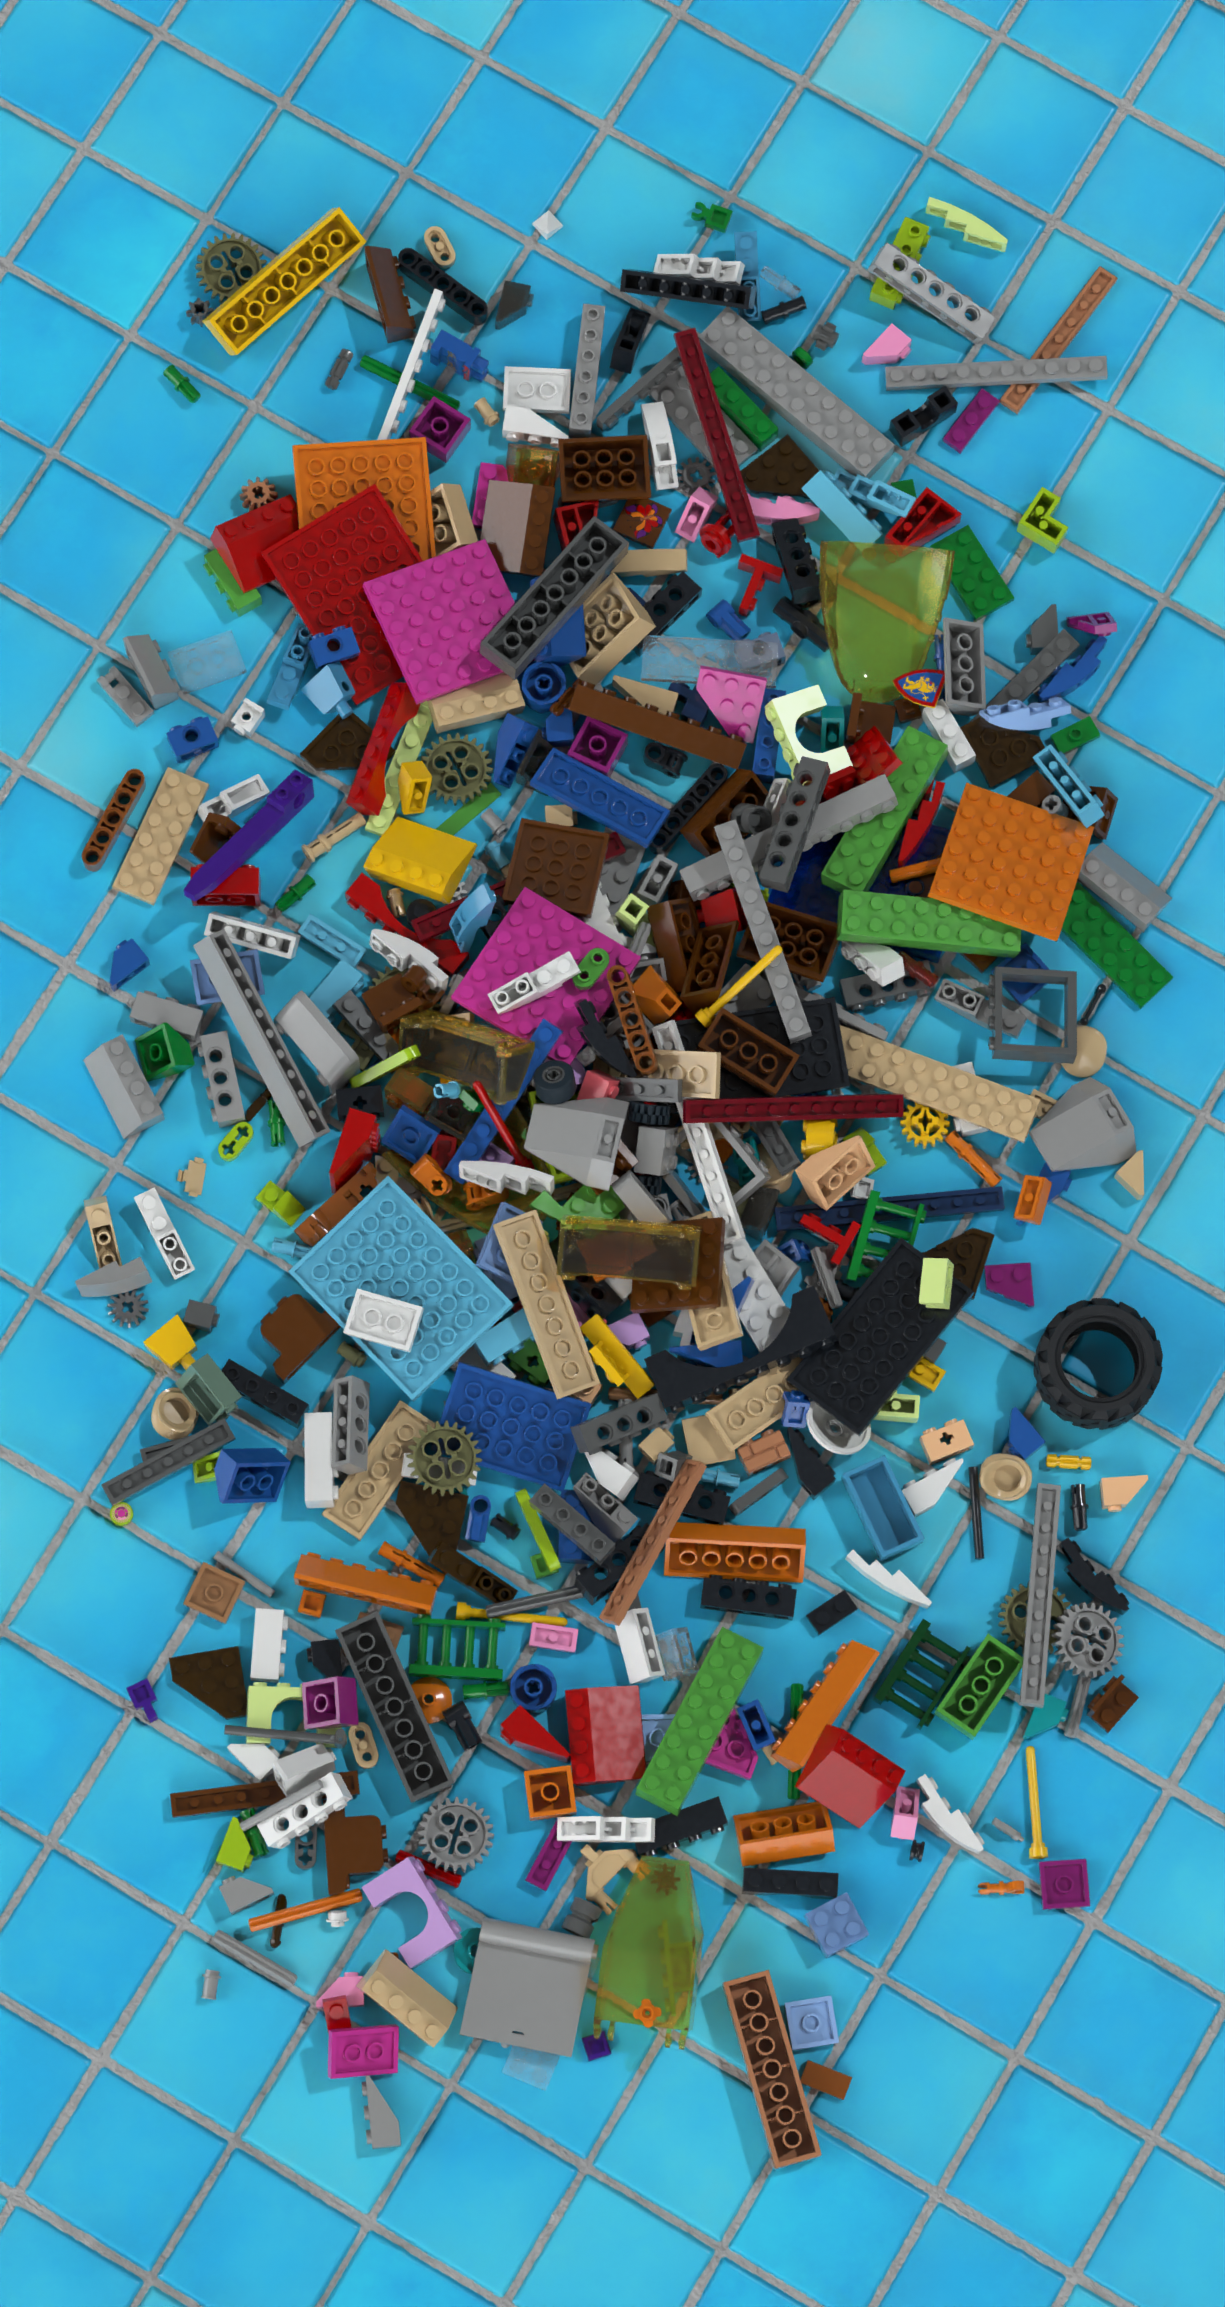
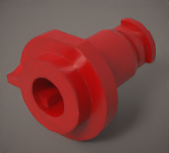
[699,510,735,558]

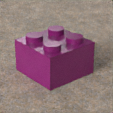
[409,396,471,463]
[567,716,628,778]

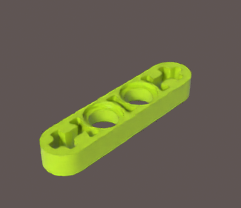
[349,1045,421,1088]
[515,1488,561,1572]

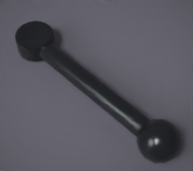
[1080,984,1106,1026]

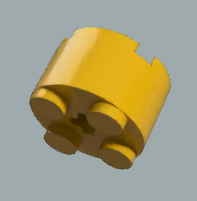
[801,1119,838,1160]

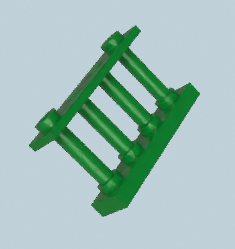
[845,1190,927,1281]
[409,1614,506,1682]

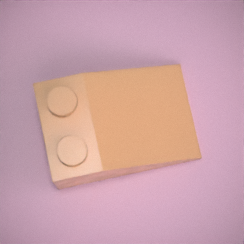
[795,1135,876,1211]

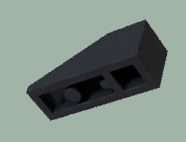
[610,308,651,374]

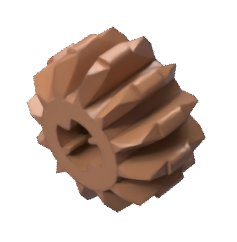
[240,476,278,512]

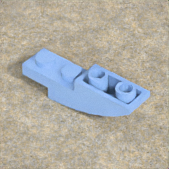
[979,697,1071,730]

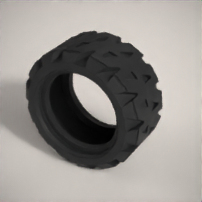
[1034,1298,1163,1430]

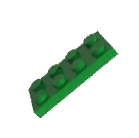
[930,525,1014,621]

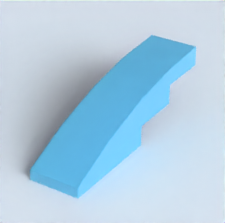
[834,468,916,518]

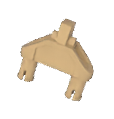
[580,1844,652,1916]

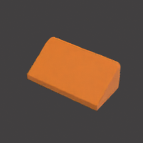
[1013,1175,1052,1225]

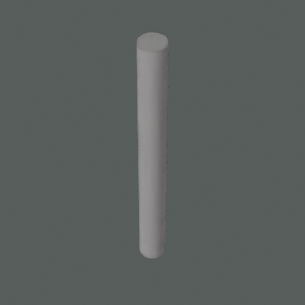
[240,1779,323,1831]

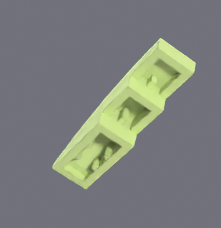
[925,197,1008,252]

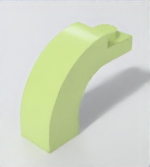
[615,893,657,952]

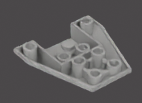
[1029,1077,1137,1172]
[524,1097,629,1191]

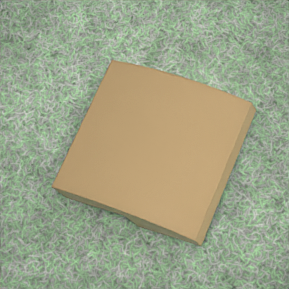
[681,1415,736,1465]

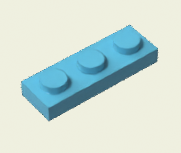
[297,914,367,969]

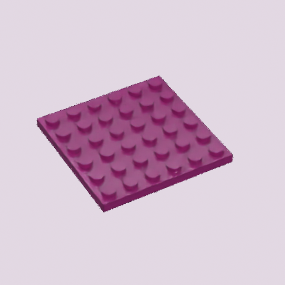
[363,539,535,704]
[451,887,641,1066]

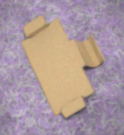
[177,1157,206,1197]

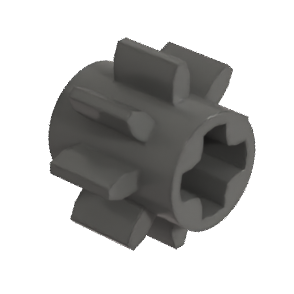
[186,298,214,327]
[812,322,839,351]

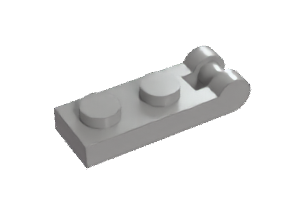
[97,666,154,727]

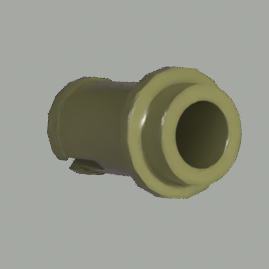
[336,1341,367,1368]

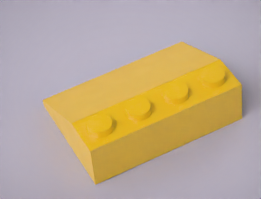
[363,816,477,904]

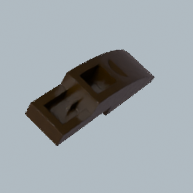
[427,1541,518,1604]

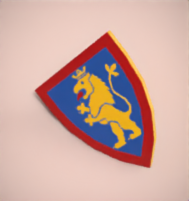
[892,669,945,708]

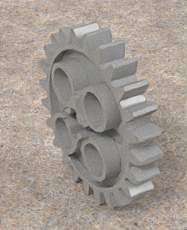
[1051,1602,1124,1679]
[418,1797,494,1874]

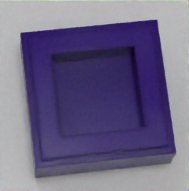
[582,2031,611,2061]

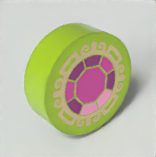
[110,1502,134,1526]

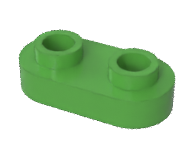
[572,948,609,990]

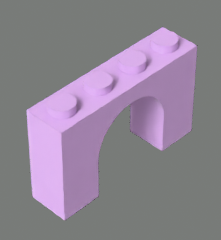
[361,1857,462,1969]

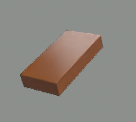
[800,2060,852,2100]

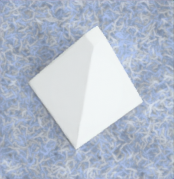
[532,210,563,240]
[849,1177,875,1200]

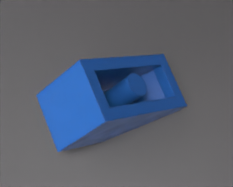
[541,708,574,748]
[110,938,150,992]
[1008,1406,1046,1461]
[736,1699,776,1751]

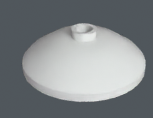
[806,1401,871,1455]

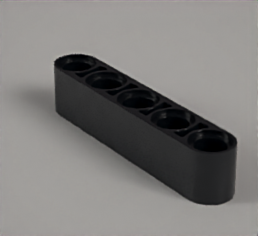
[398,248,488,325]
[649,763,727,854]

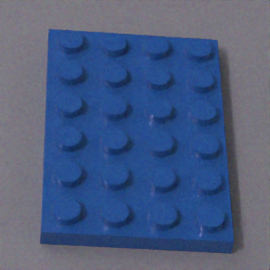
[431,1361,592,1491]

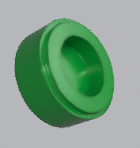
[792,347,813,369]

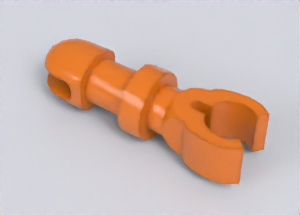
[978,1881,1024,1895]

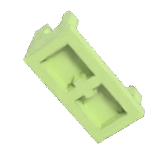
[919,1258,954,1309]

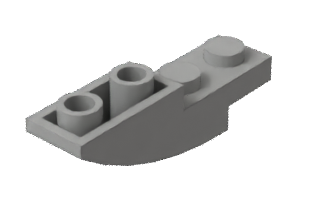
[934,979,1027,1039]

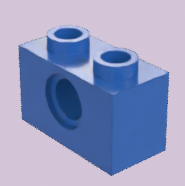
[307,625,360,670]
[166,716,219,763]

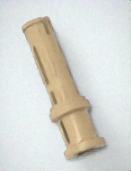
[301,812,367,863]

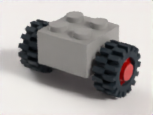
[628,1101,680,1195]

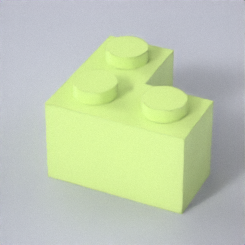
[873,1391,920,1423]

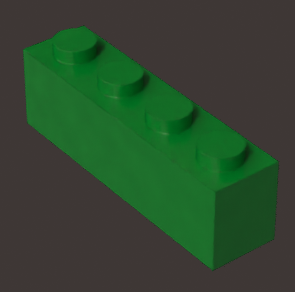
[710,366,779,451]

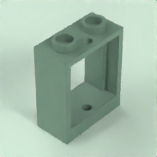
[175,1353,242,1426]

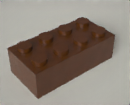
[696,1007,800,1097]

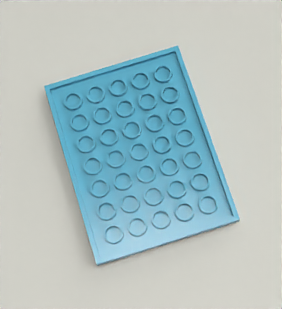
[288,1176,514,1402]

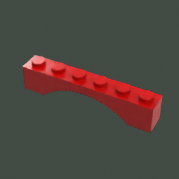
[346,682,421,816]
[345,873,469,979]

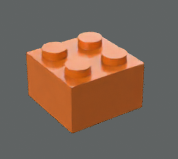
[524,1765,577,1821]

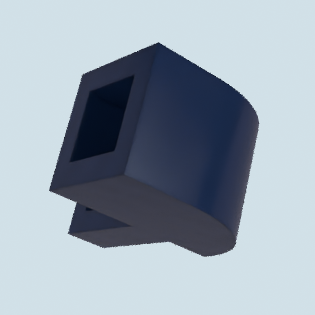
[668,681,709,727]

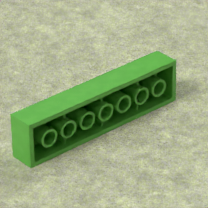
[821,725,948,893]
[836,889,1021,958]
[635,1627,764,1816]

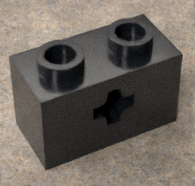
[336,1085,384,1123]

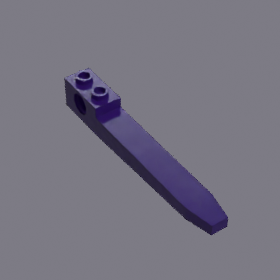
[184,770,314,902]

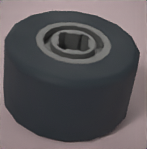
[533,1060,577,1104]

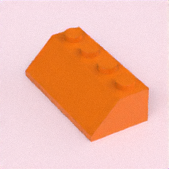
[733,1802,835,1867]

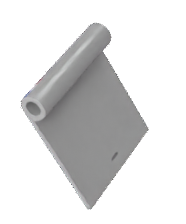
[460,1917,599,2058]

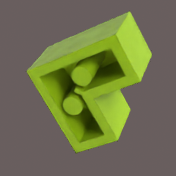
[1017,487,1068,554]

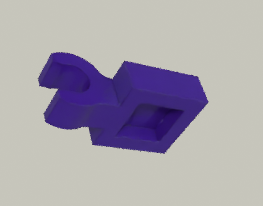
[126,1678,158,1723]

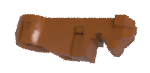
[294,1162,377,1247]

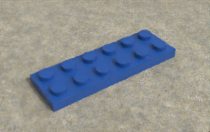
[530,748,670,849]

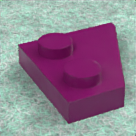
[1066,612,1117,636]
[984,1262,1034,1308]

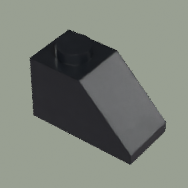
[307,1639,343,1678]

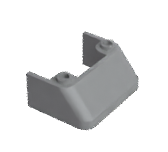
[273,990,361,1096]

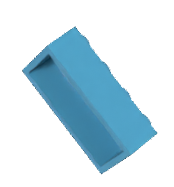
[841,1455,925,1562]

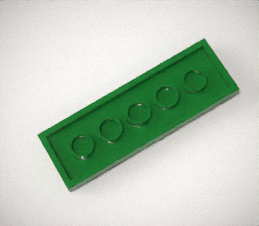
[1061,883,1173,1009]

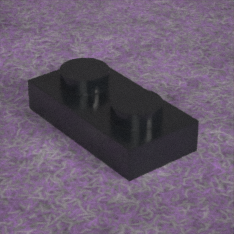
[806,1590,858,1635]

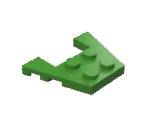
[529,1184,625,1240]

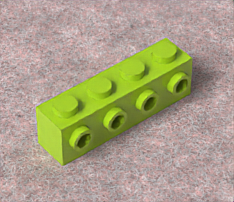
[869,217,931,310]

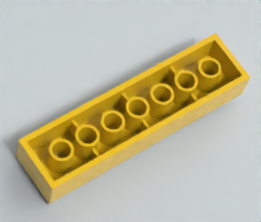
[202,207,367,355]

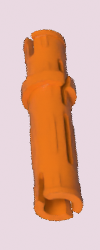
[944,1130,1003,1187]
[378,1541,445,1588]

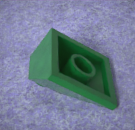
[135,1023,195,1082]

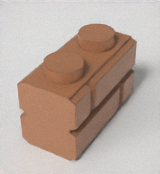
[737,1429,791,1477]

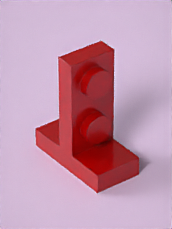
[738,554,784,617]
[799,1213,861,1266]

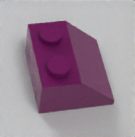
[302,1676,359,1730]

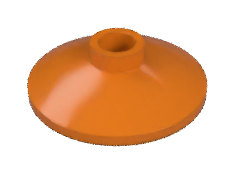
[411,1677,452,1724]

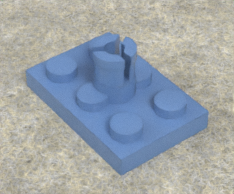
[190,949,265,1006]
[475,1202,543,1285]

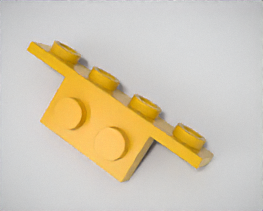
[580,1314,655,1399]

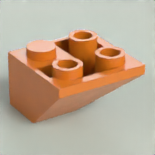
[625,965,682,1025]

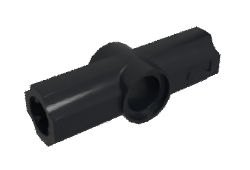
[773,596,837,652]

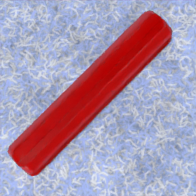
[395,1850,462,1888]

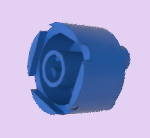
[521,662,566,714]
[510,1664,557,1714]

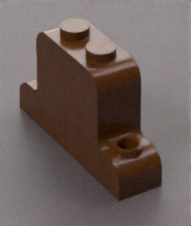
[261,1294,341,1385]
[323,1800,388,1896]

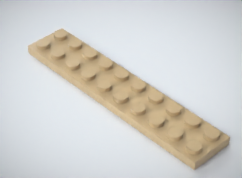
[840,1025,1041,1143]

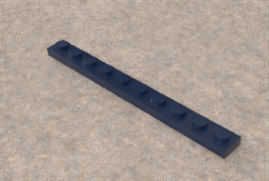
[774,1186,1005,1232]

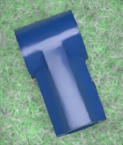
[706,599,751,644]
[465,1495,491,1543]

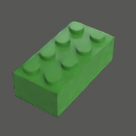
[934,1634,1023,1740]

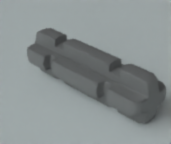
[325,349,353,390]

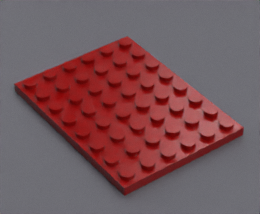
[261,484,423,706]

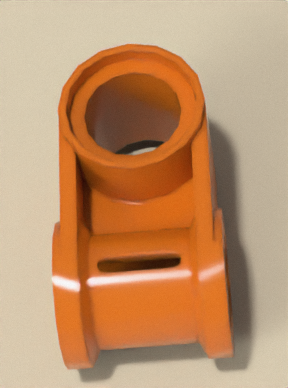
[409,1153,453,1196]
[463,1182,509,1211]

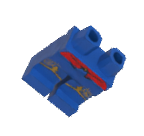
[430,330,489,382]

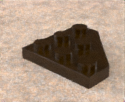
[740,434,819,499]
[300,713,395,771]
[960,717,1045,788]
[922,1228,994,1300]
[396,1481,469,1557]
[169,1646,247,1720]

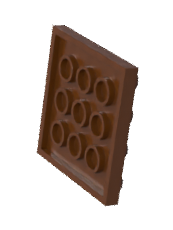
[502,818,610,918]
[630,1217,725,1313]

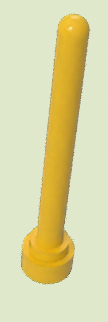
[695,945,783,1028]
[455,1602,568,1627]
[1026,1746,1048,1859]

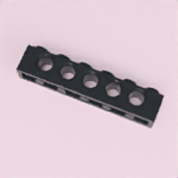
[620,269,757,309]

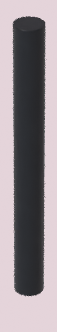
[968,1467,984,1560]

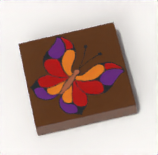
[613,498,672,549]

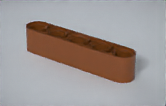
[82,769,146,872]
[607,965,658,1075]

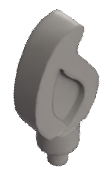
[991,1817,1024,1842]

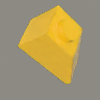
[398,761,432,815]

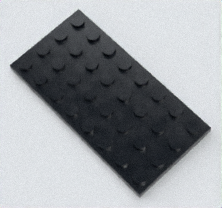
[655,997,850,1115]
[786,1238,974,1437]

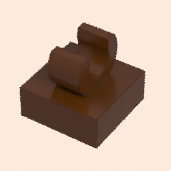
[893,698,922,724]

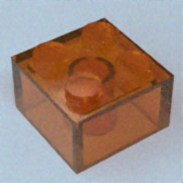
[384,1066,438,1119]

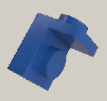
[777,1238,812,1264]
[781,1390,810,1428]

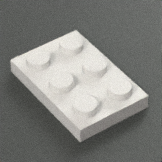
[503,366,571,414]
[343,1289,424,1353]

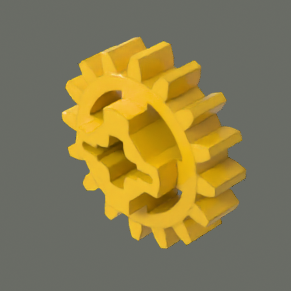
[900,1102,950,1149]

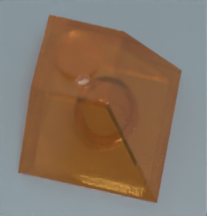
[506,443,559,487]

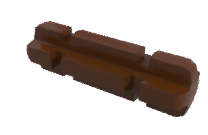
[550,679,582,717]

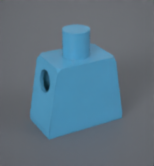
[301,661,355,719]

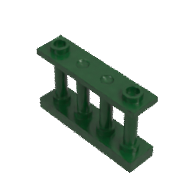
[873,1619,971,1730]

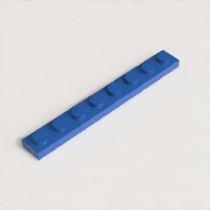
[444,1019,564,1184]

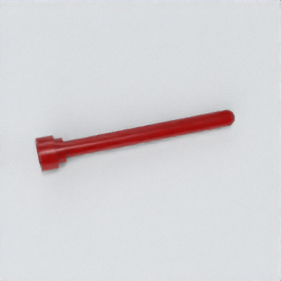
[473,1081,535,1169]

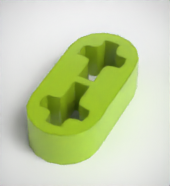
[218,1122,254,1162]

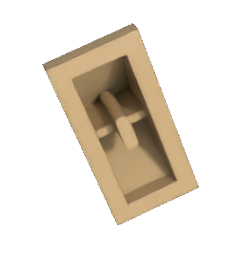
[1114,1150,1144,1200]

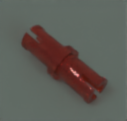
[899,951,939,989]

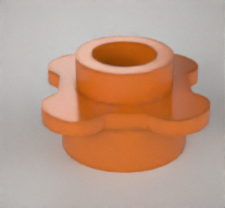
[633,1999,662,2028]

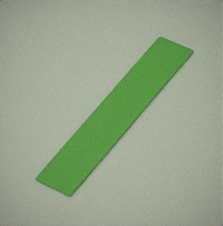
[436,783,501,836]

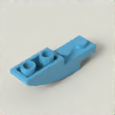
[734,231,761,321]
[267,623,312,710]
[449,882,496,953]

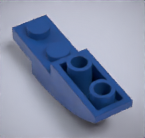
[1037,636,1108,703]

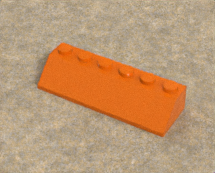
[664,1522,806,1583]
[294,1552,438,1615]
[770,1640,880,1772]

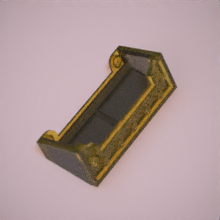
[397,1009,535,1105]
[556,1214,702,1290]

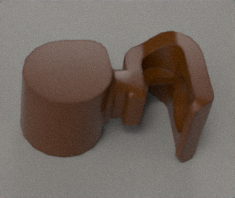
[401,965,445,1010]

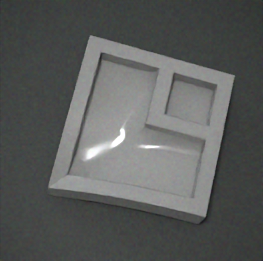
[754,1239,801,1297]

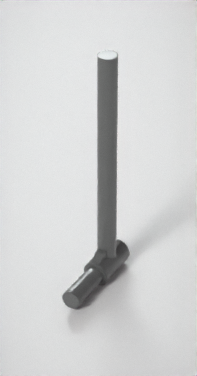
[224,1725,347,1749]

